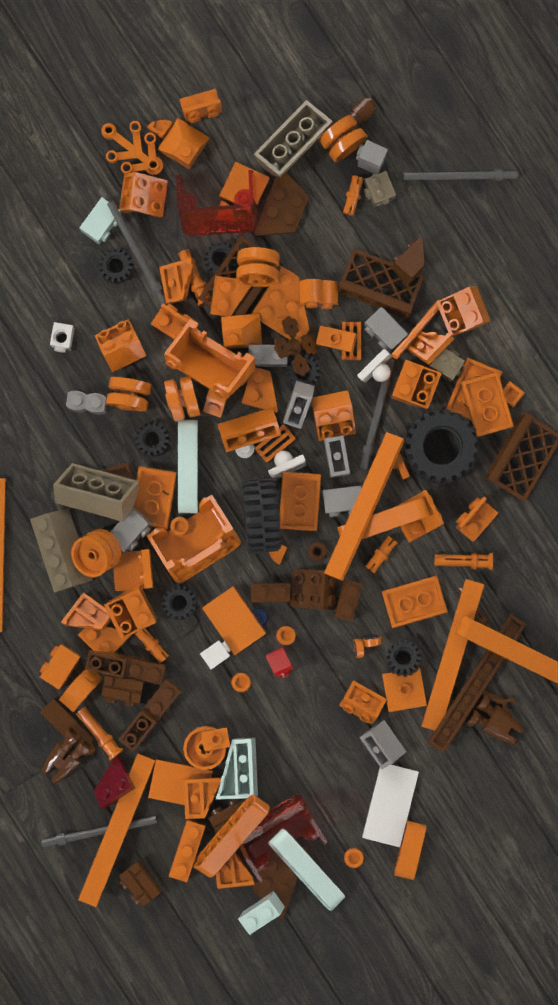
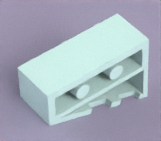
[216,738,258,799]

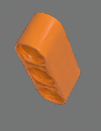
[394,821,426,880]

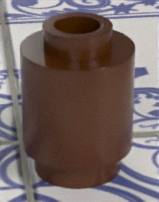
[349,97,377,126]

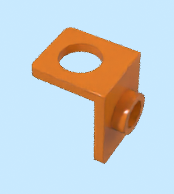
[201,728,230,751]

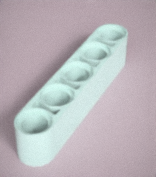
[178,420,198,513]
[268,829,345,911]

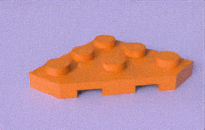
[251,266,309,344]

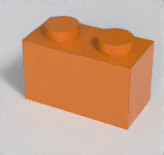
[39,644,82,690]

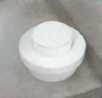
[235,444,254,458]

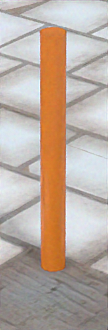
[391,299,439,359]

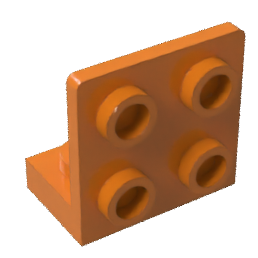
[179,89,222,123]
[119,172,168,218]
[393,490,444,542]
[455,496,498,542]
[113,549,154,591]

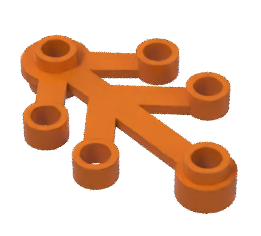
[101,121,163,175]

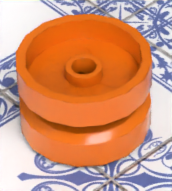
[319,115,368,162]
[236,247,280,287]
[164,375,200,422]
[106,377,152,412]
[71,529,121,577]
[183,726,226,770]

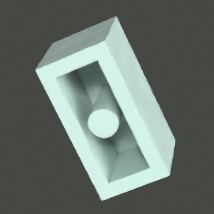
[80,197,122,245]
[238,891,285,935]

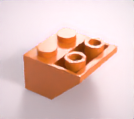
[436,286,491,336]
[94,319,147,372]
[391,360,442,409]
[311,390,356,441]
[104,584,157,639]

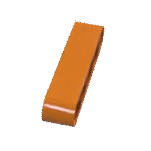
[337,497,430,540]
[193,794,270,878]

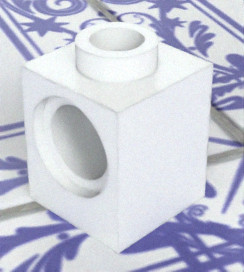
[50,322,75,353]
[200,640,231,669]

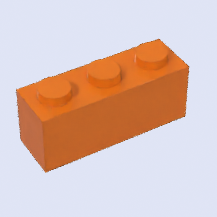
[218,408,281,452]
[169,819,206,882]

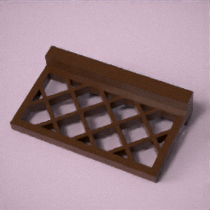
[198,236,280,317]
[338,248,424,319]
[484,412,558,502]

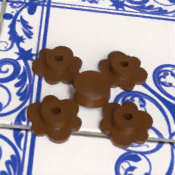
[274,316,317,376]

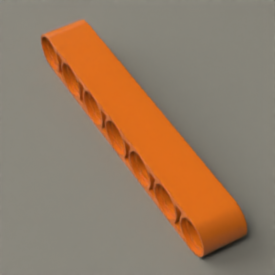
[455,616,558,684]

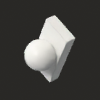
[358,349,392,383]
[268,451,307,480]

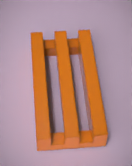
[342,322,361,360]
[254,424,296,463]

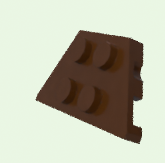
[254,172,309,237]
[253,847,308,920]

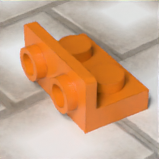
[151,303,194,340]
[339,680,387,724]

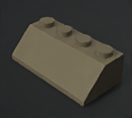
[254,100,333,178]
[53,463,140,522]
[30,508,93,593]

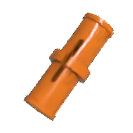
[343,175,364,216]
[365,536,397,574]
[135,628,169,663]

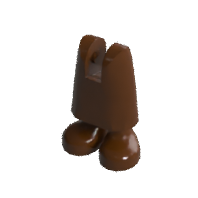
[466,693,525,745]
[41,726,96,784]

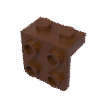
[290,569,338,610]

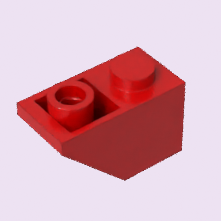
[265,647,293,678]

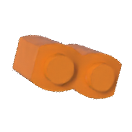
[299,279,338,310]

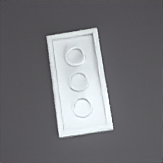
[362,764,419,847]

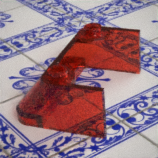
[176,170,258,237]
[240,795,328,883]

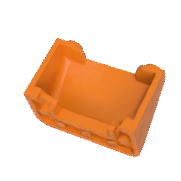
[164,319,255,399]
[147,495,241,583]

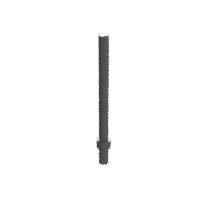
[404,169,518,181]
[107,200,166,305]
[360,358,395,470]
[42,816,157,847]

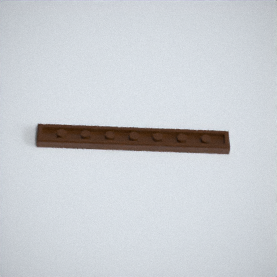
[427,614,527,754]

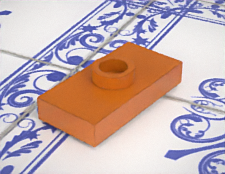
[316,326,357,353]
[393,453,410,480]

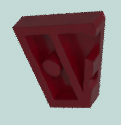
[93,756,135,809]

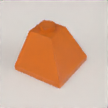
[158,118,210,170]
[221,313,262,350]

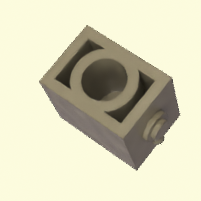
[364,171,396,207]
[429,349,465,382]

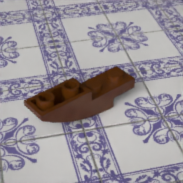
[85,650,166,685]
[118,678,182,752]

